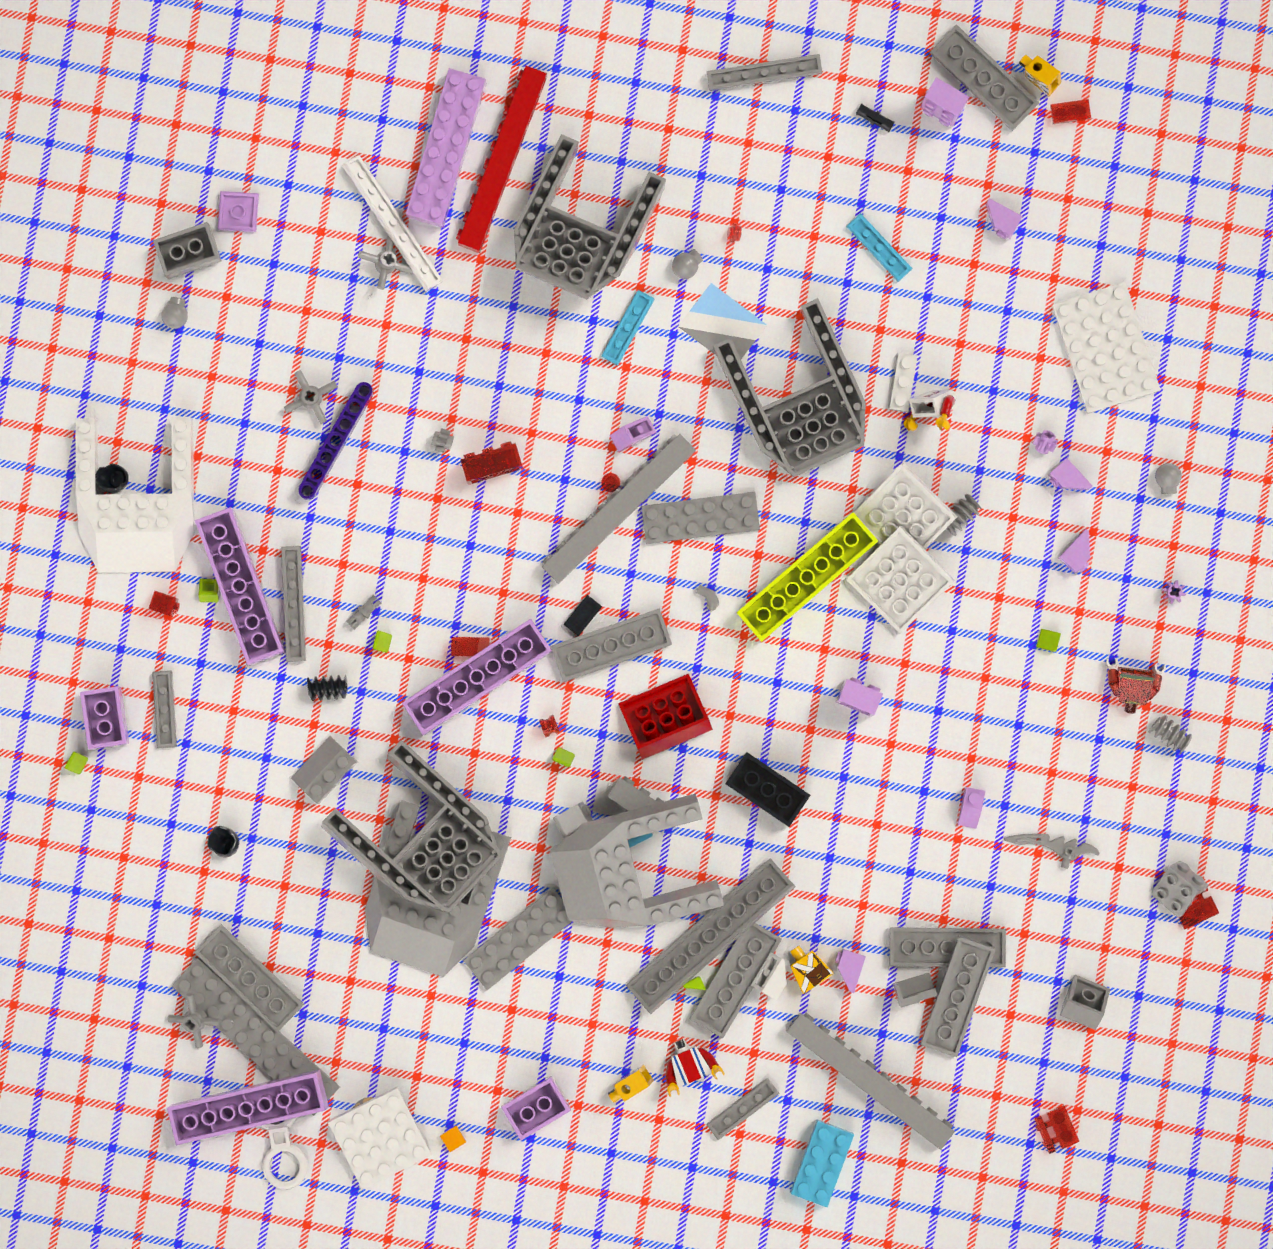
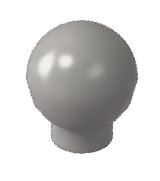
[672,249,703,279]
[161,297,188,329]
[1155,463,1182,494]

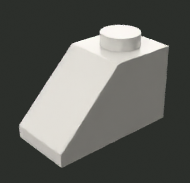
[751,952,787,1001]

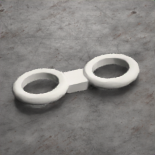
[261,1118,308,1189]

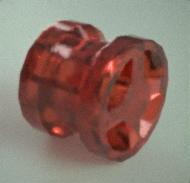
[539,715,560,737]

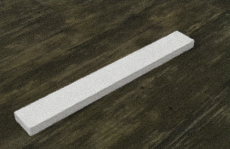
[342,155,443,291]

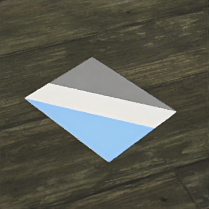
[678,283,767,359]

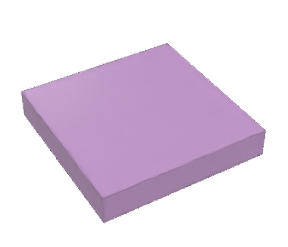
[218,191,259,232]

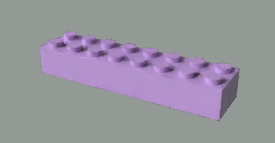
[406,68,487,228]
[195,507,285,666]
[402,619,552,735]
[167,1070,329,1145]

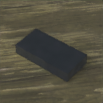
[564,595,602,636]

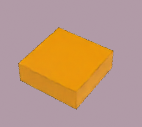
[440,1125,467,1152]

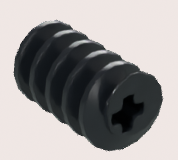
[307,674,348,701]

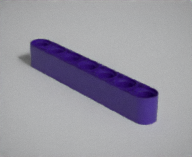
[298,382,374,500]

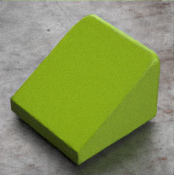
[198,579,219,603]
[1036,629,1061,652]
[373,630,392,653]
[552,747,575,768]
[65,752,88,774]
[683,976,706,990]

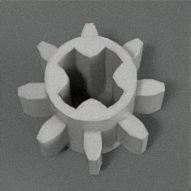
[431,428,454,453]

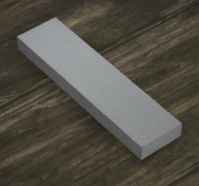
[152,670,177,748]
[706,1078,780,1140]

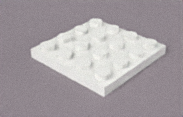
[854,463,958,549]
[846,526,955,634]
[328,1087,432,1190]

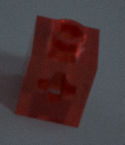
[148,591,180,617]

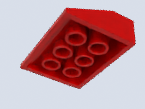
[618,673,713,760]

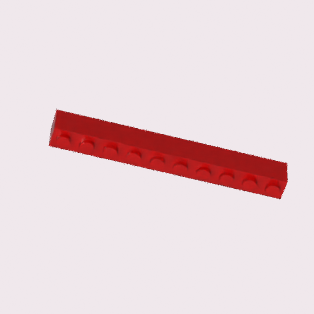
[456,65,547,253]

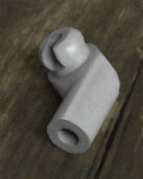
[696,585,719,611]

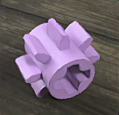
[1033,430,1058,454]
[1162,580,1186,604]

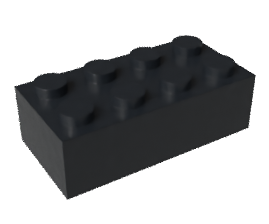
[725,752,811,827]

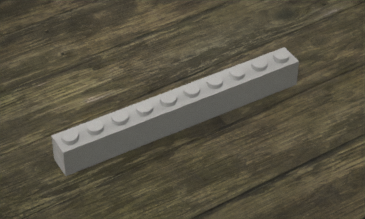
[542,434,696,584]
[786,1013,955,1150]

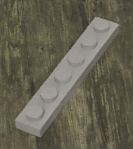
[707,54,823,91]
[281,546,306,662]

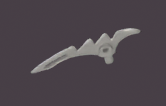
[1004,834,1100,869]

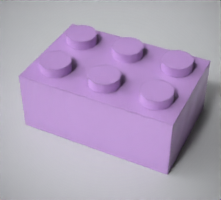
[920,77,969,127]
[836,677,883,717]
[80,686,129,750]
[501,1076,571,1140]

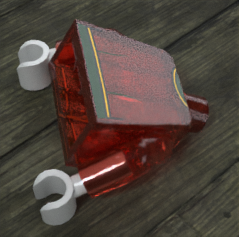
[1106,658,1166,714]

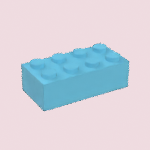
[790,1119,854,1208]

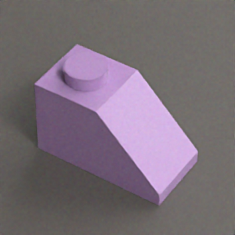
[986,198,1023,239]
[610,416,657,452]
[1048,458,1093,490]
[1058,529,1090,573]
[957,787,985,829]
[835,949,866,993]

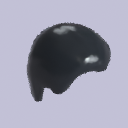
[95,463,129,493]
[207,826,240,857]

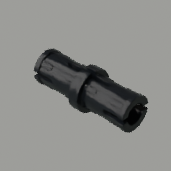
[856,103,895,132]

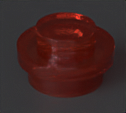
[727,223,742,243]
[601,473,620,492]

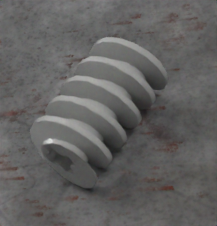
[946,494,982,536]
[1148,715,1192,755]

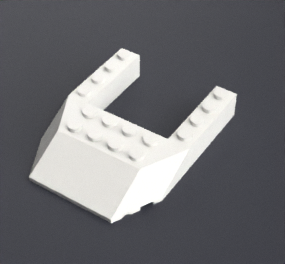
[75,417,194,573]

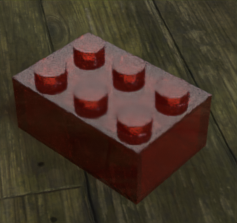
[460,441,523,485]

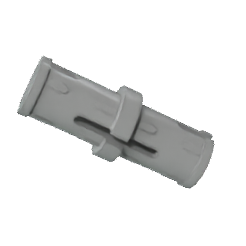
[346,595,382,630]

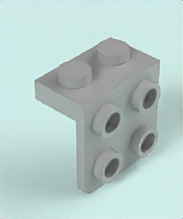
[1152,861,1209,917]

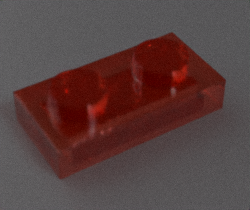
[1050,99,1091,124]

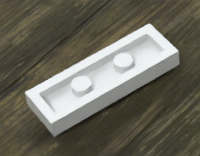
[889,352,918,412]

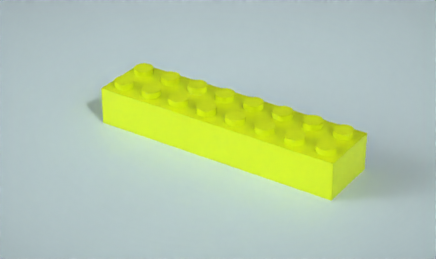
[736,512,878,642]

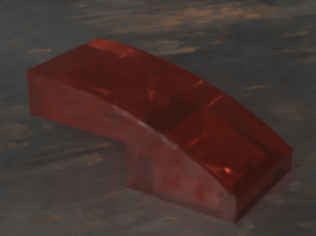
[451,637,490,656]

